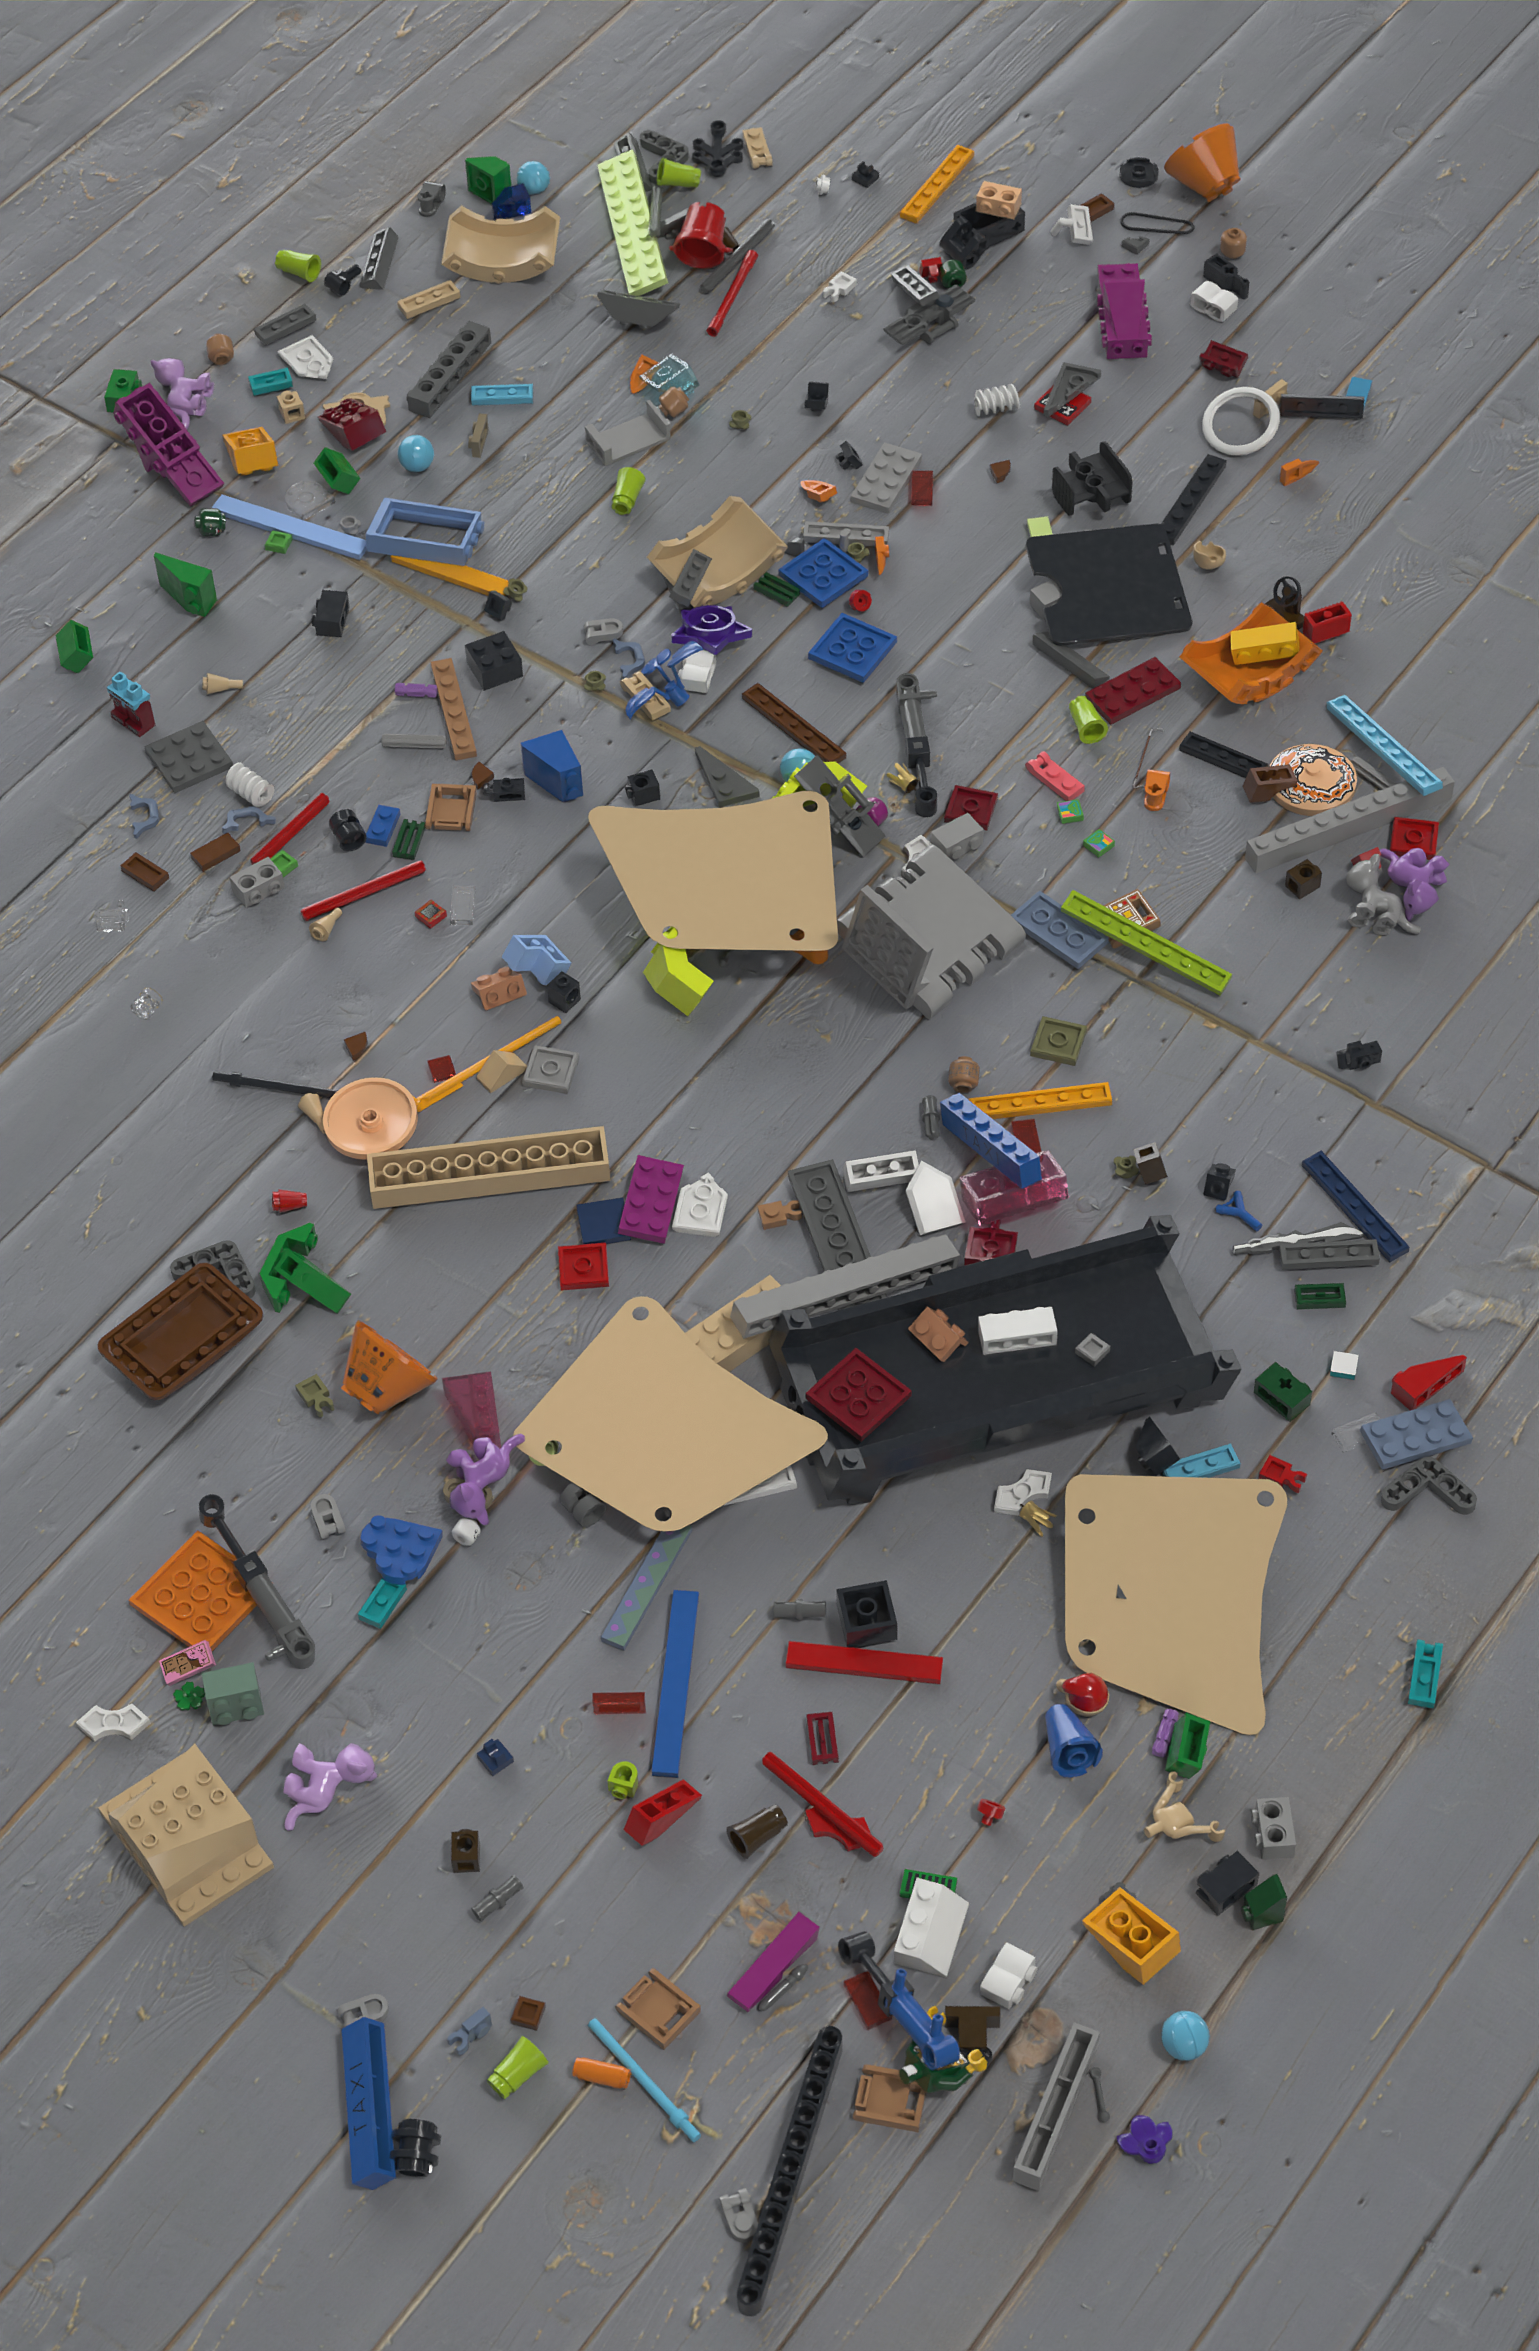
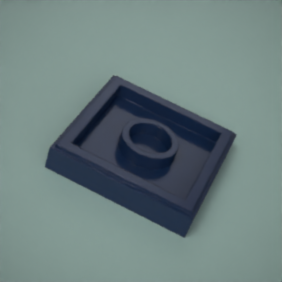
[576,1197,631,1244]

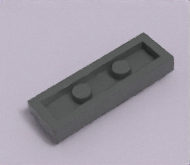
[254,304,316,345]

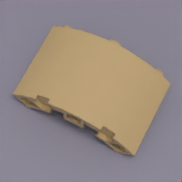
[441,205,560,283]
[647,496,788,608]

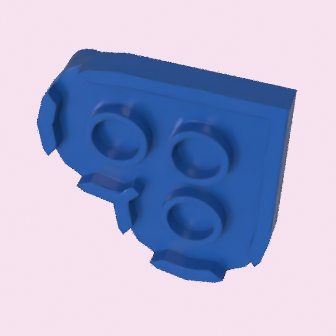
[361,1515,443,1585]

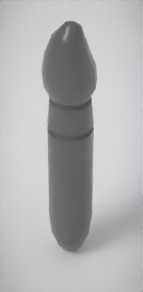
[759,1964,808,2011]

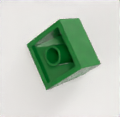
[465,156,512,207]

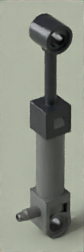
[896,673,937,818]
[199,1494,315,1669]

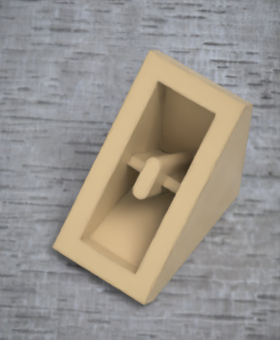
[477,1050,527,1093]

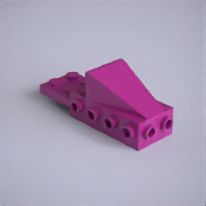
[1097,263,1152,359]
[113,382,224,507]

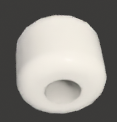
[452,1518,480,1546]

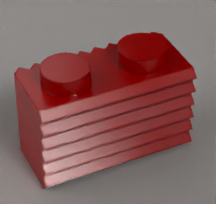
[1303,601,1352,643]

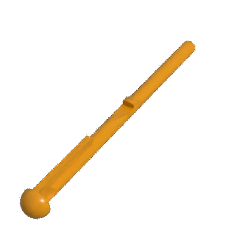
[412,1016,562,1112]

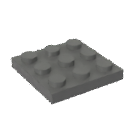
[144,721,233,794]

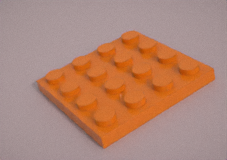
[129,1530,273,1652]

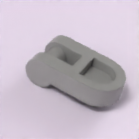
[584,619,623,645]
[311,1494,346,1540]
[337,1994,389,2028]
[719,2188,758,2243]

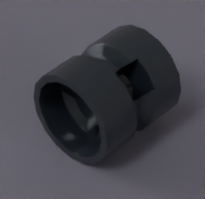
[329,809,367,851]

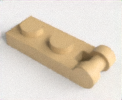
[743,127,773,169]
[620,671,671,721]

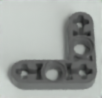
[640,130,689,184]
[170,1240,256,1298]
[1381,1457,1477,1515]

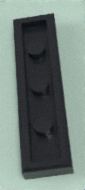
[1280,394,1364,419]
[1179,731,1268,778]

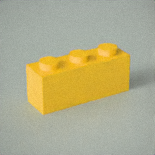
[1231,622,1299,665]

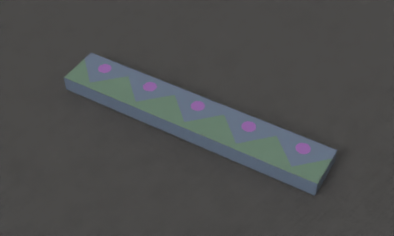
[601,1517,692,1651]

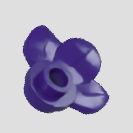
[1117,2115,1173,2164]

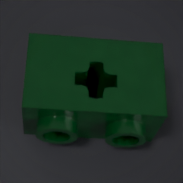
[1253,1362,1312,1422]

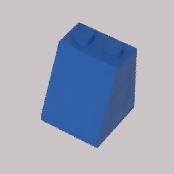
[520,730,583,802]

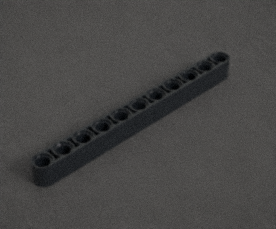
[737,2026,843,2317]

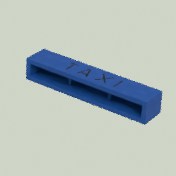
[940,1093,1042,1189]
[342,2017,396,2190]

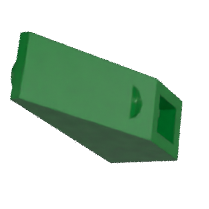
[274,1249,351,1314]

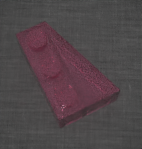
[442,1371,501,1449]

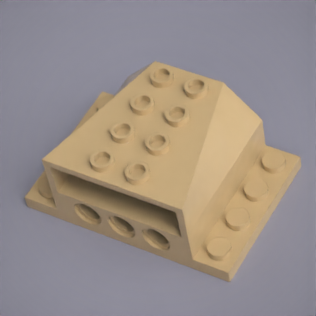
[98,1744,274,1927]

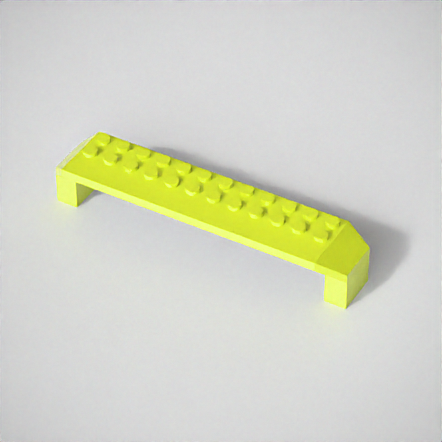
[643,762,867,1016]

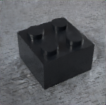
[465,631,523,691]
[836,1580,898,1648]

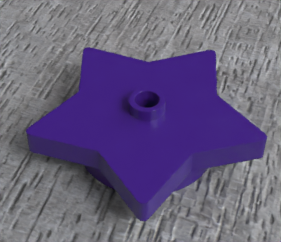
[671,605,752,655]

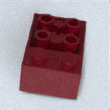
[317,398,387,451]

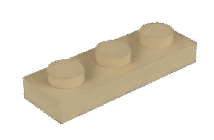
[397,280,460,319]

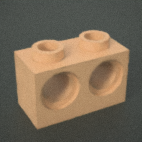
[976,181,1022,219]

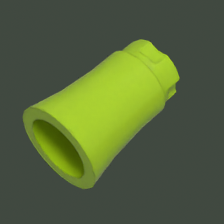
[657,158,701,188]
[275,250,321,282]
[612,467,646,515]
[1069,696,1108,744]
[487,2036,549,2099]

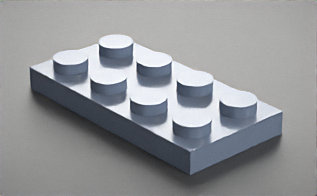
[1011,891,1109,969]
[1360,1399,1473,1470]

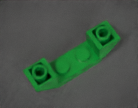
[259,1223,318,1313]

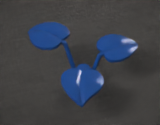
[626,641,704,720]

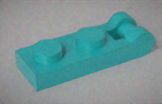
[1408,1639,1443,1709]

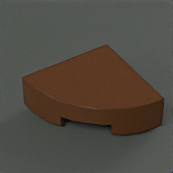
[990,460,1011,483]
[472,762,494,790]
[344,1032,368,1061]

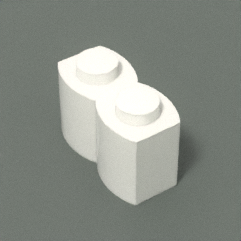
[1190,281,1238,322]
[678,650,716,693]
[980,1943,1038,2009]

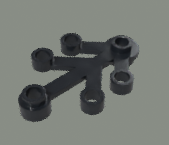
[692,120,743,177]

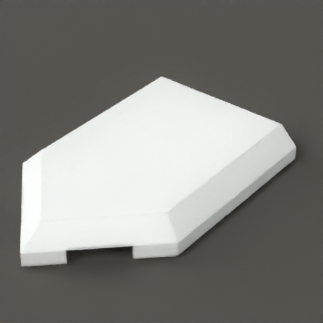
[278,335,333,379]
[905,1161,965,1236]
[672,1172,728,1237]

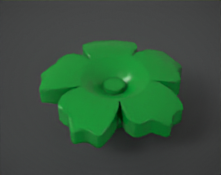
[173,1681,205,1710]

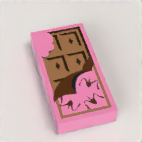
[159,1640,216,1686]

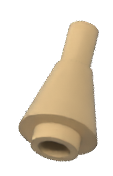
[202,673,243,694]
[309,908,342,941]
[298,1093,325,1134]

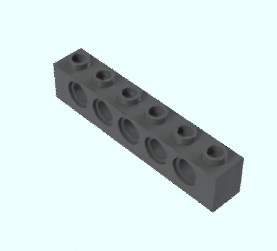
[407,321,491,418]

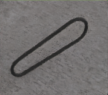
[1120,212,1194,234]

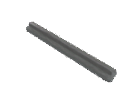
[649,186,663,237]

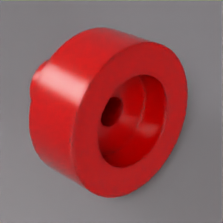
[849,590,872,611]
[977,1799,1006,1826]

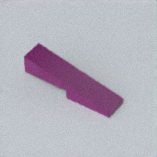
[727,1912,820,2012]

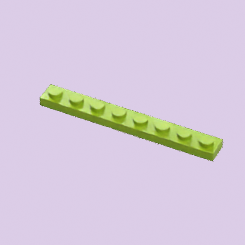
[1061,890,1232,996]

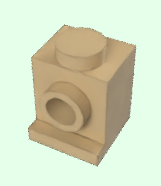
[277,391,305,424]

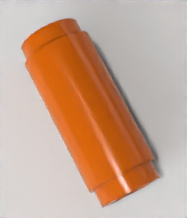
[573,2057,631,2089]

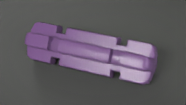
[395,683,438,698]
[1152,1708,1179,1758]

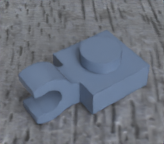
[447,2007,492,2056]

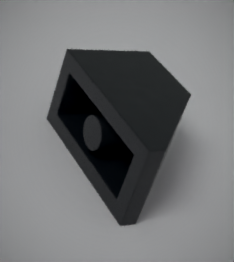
[1135,1416,1180,1476]

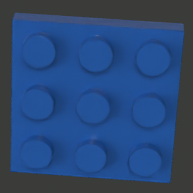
[778,538,868,608]
[808,613,897,683]

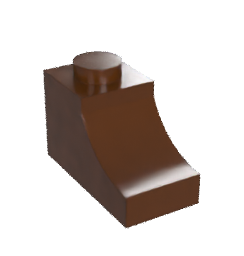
[1242,764,1298,803]

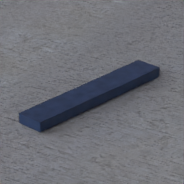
[1302,1150,1410,1263]

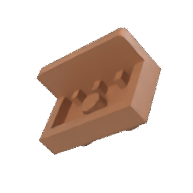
[471,967,527,1010]
[908,1307,969,1362]

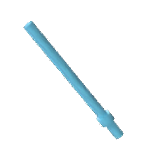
[588,2018,701,2142]

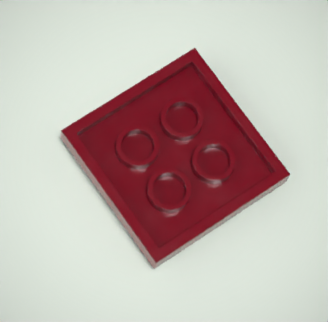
[805,1348,912,1442]

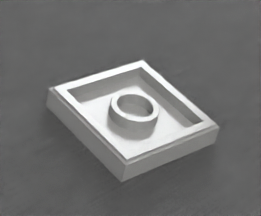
[522,1045,580,1094]

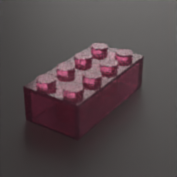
[959,1150,1069,1225]

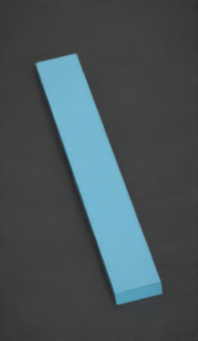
[1326,695,1443,796]

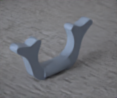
[613,639,645,679]
[129,794,159,839]
[222,806,276,834]

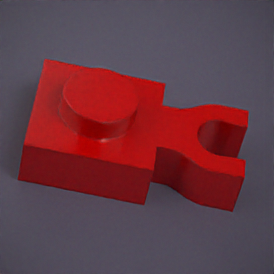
[1258,1455,1307,1494]

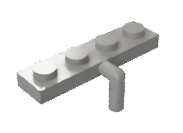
[803,521,889,553]

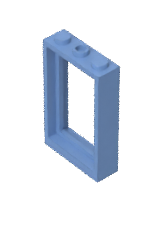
[366,498,484,566]

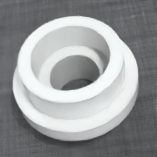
[815,175,830,195]

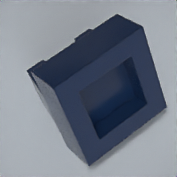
[477,1739,514,1776]

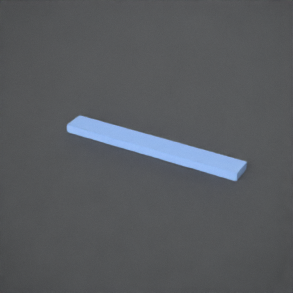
[212,495,367,560]

